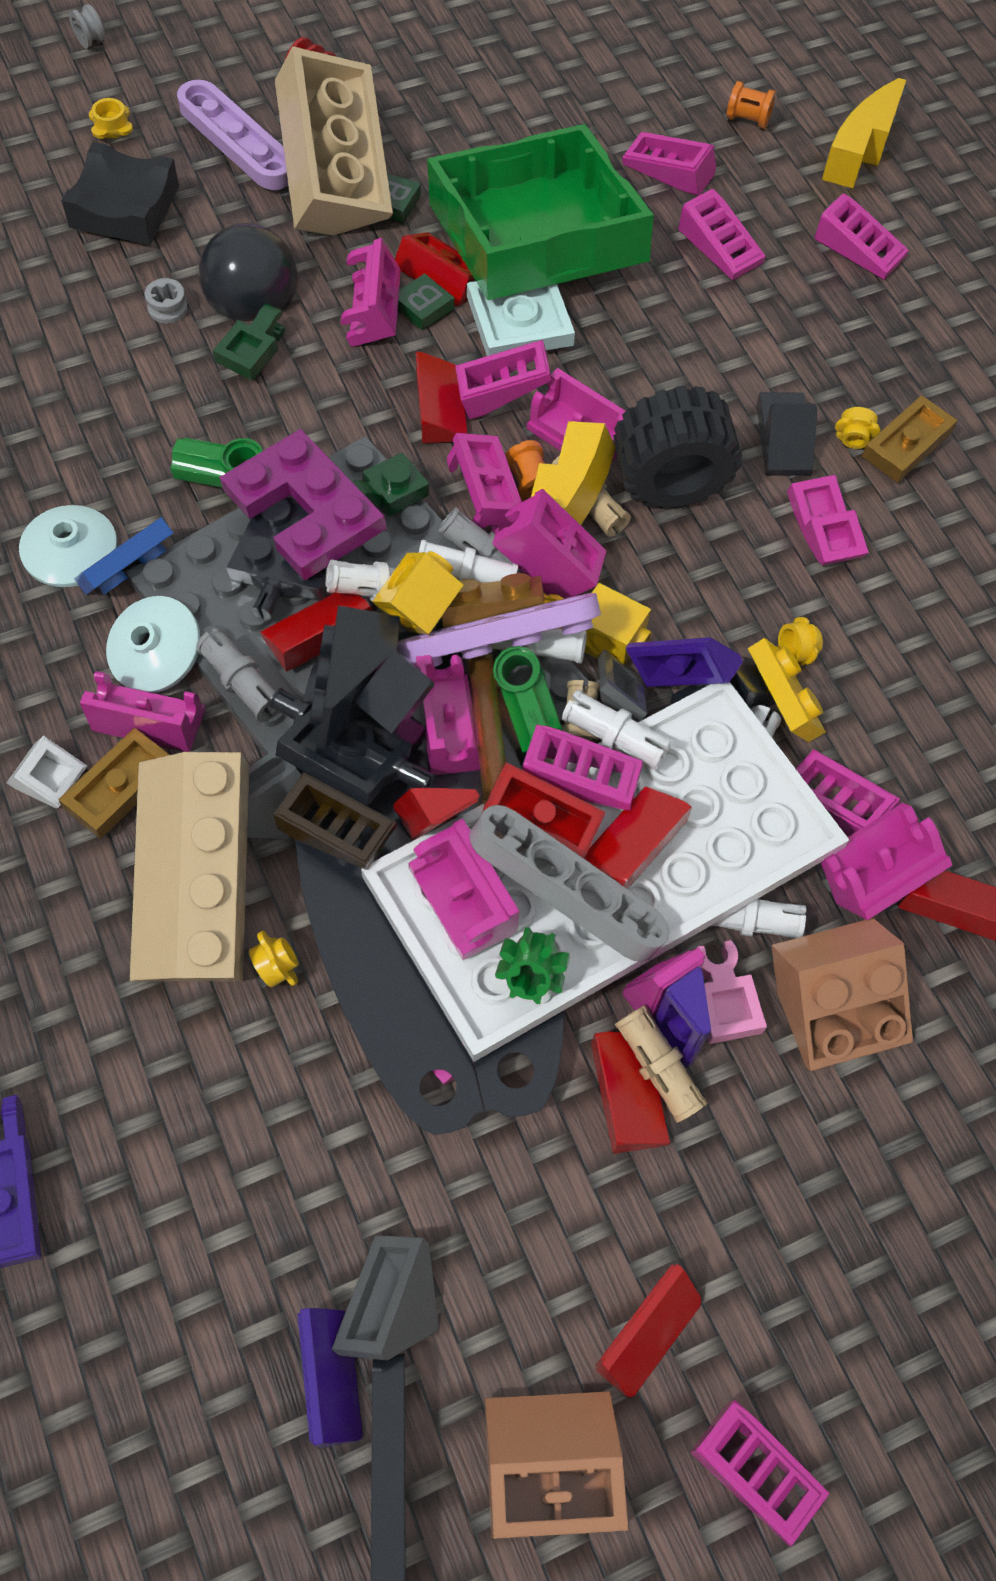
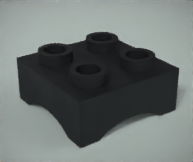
[61,142,179,245]

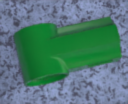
[171,437,263,488]
[493,646,563,756]

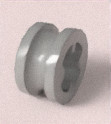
[69,4,105,49]
[144,278,187,324]

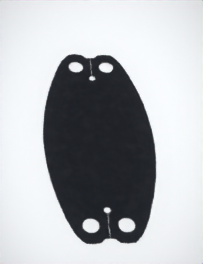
[295,631,565,1135]

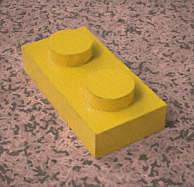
[748,638,826,743]

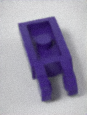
[0,1095,42,1268]

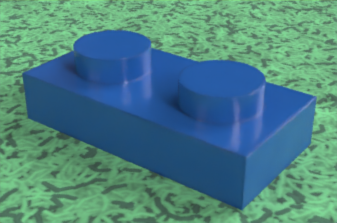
[74,517,173,595]

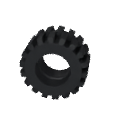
[613,386,742,509]

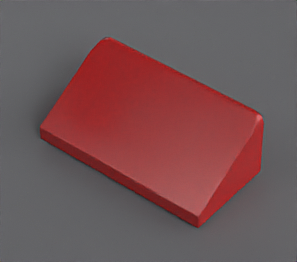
[395,232,476,306]
[416,352,467,443]
[260,593,372,672]
[481,762,606,859]
[584,786,692,889]
[393,788,480,839]
[898,871,996,941]
[591,1032,670,1154]
[595,1264,701,1398]

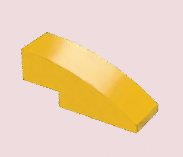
[822,78,906,188]
[531,421,616,525]

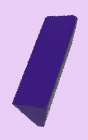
[626,637,743,687]
[654,967,711,1069]
[297,1308,363,1448]

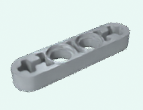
[469,805,670,962]

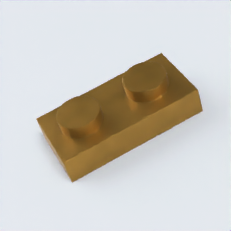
[862,395,958,483]
[442,573,544,627]
[58,727,169,839]

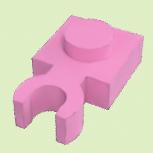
[697,940,767,1044]

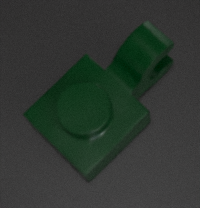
[213,304,285,381]
[351,452,429,516]

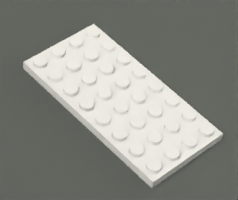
[361,682,849,1062]

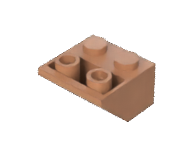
[771,918,913,1071]
[485,1392,629,1539]

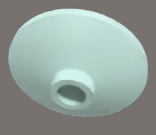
[19,505,118,587]
[106,596,201,693]

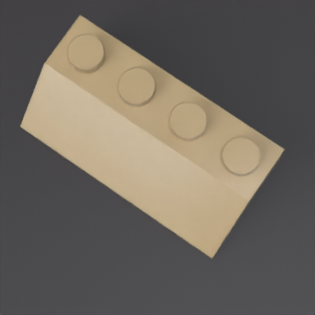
[275,46,393,236]
[130,752,249,982]

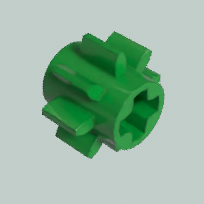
[495,927,570,1004]

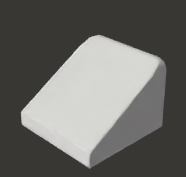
[7,735,87,809]

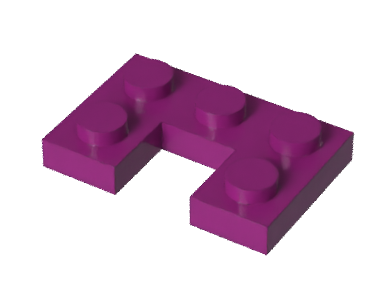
[219,429,387,581]

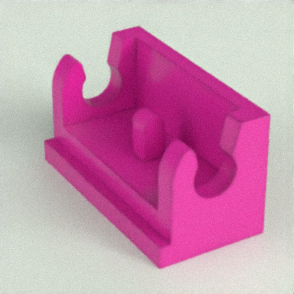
[340,238,401,347]
[527,368,625,463]
[446,433,522,533]
[492,489,607,599]
[416,655,483,776]
[80,671,205,752]
[821,803,952,920]
[408,819,520,960]

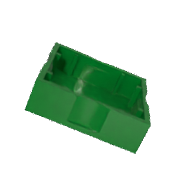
[427,124,654,300]

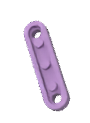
[177,80,289,190]
[397,593,601,667]

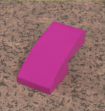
[787,475,869,566]

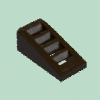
[273,772,397,870]

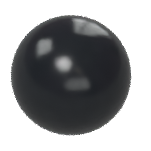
[199,223,298,321]

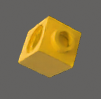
[372,551,463,635]
[585,583,652,665]

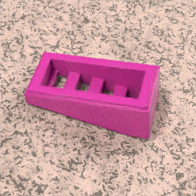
[622,132,716,196]
[678,189,766,280]
[814,193,909,280]
[456,340,552,420]
[523,724,643,811]
[796,749,900,837]
[623,947,706,1019]
[689,1399,830,1546]

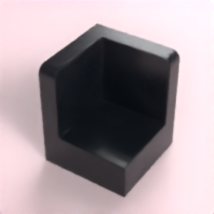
[354,650,434,744]

